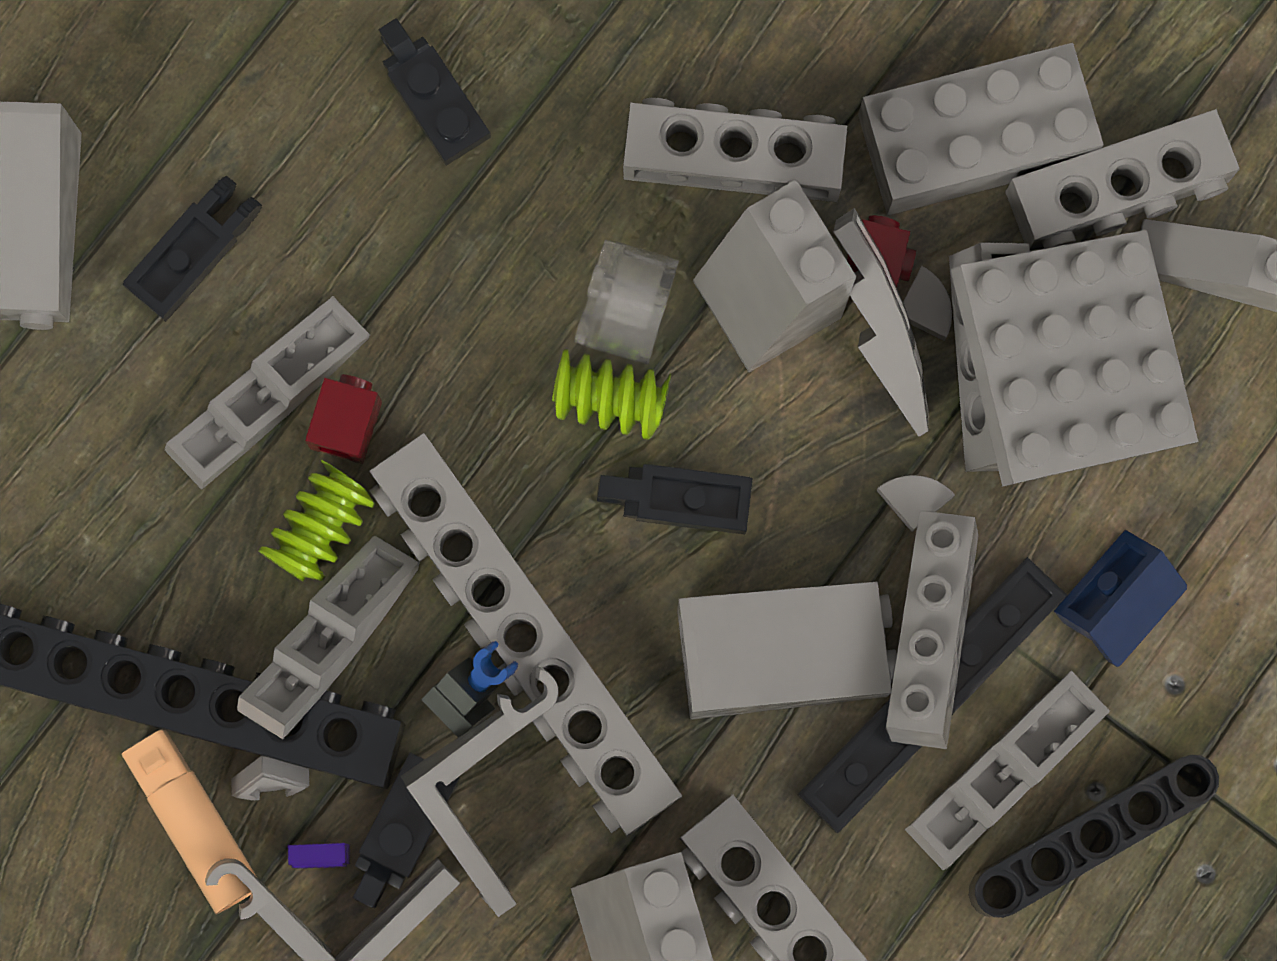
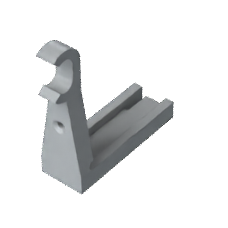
[401,666,558,917]
[205,858,460,961]

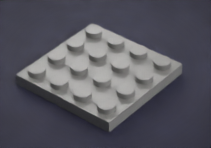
[950,230,1198,487]

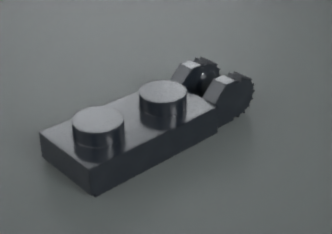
[122,176,262,322]

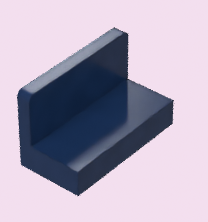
[1054,530,1187,667]

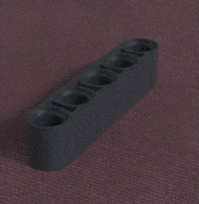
[968,755,1219,918]

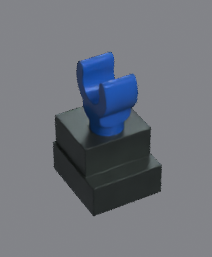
[421,641,518,738]

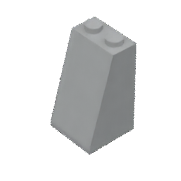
[0,102,82,330]
[693,180,856,372]
[677,582,897,720]
[571,852,713,961]

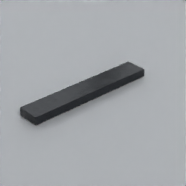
[797,557,1067,834]

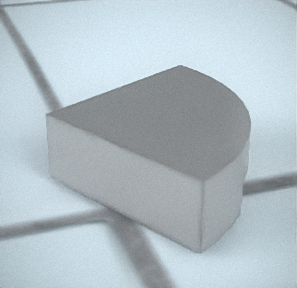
[903,266,952,341]
[876,475,955,532]
[231,755,310,800]

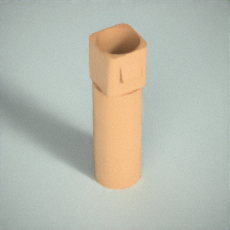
[121,729,257,914]

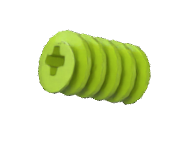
[552,349,671,440]
[258,460,376,583]

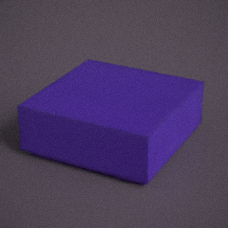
[288,843,350,869]

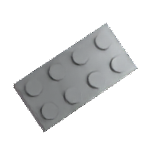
[858,43,1104,216]

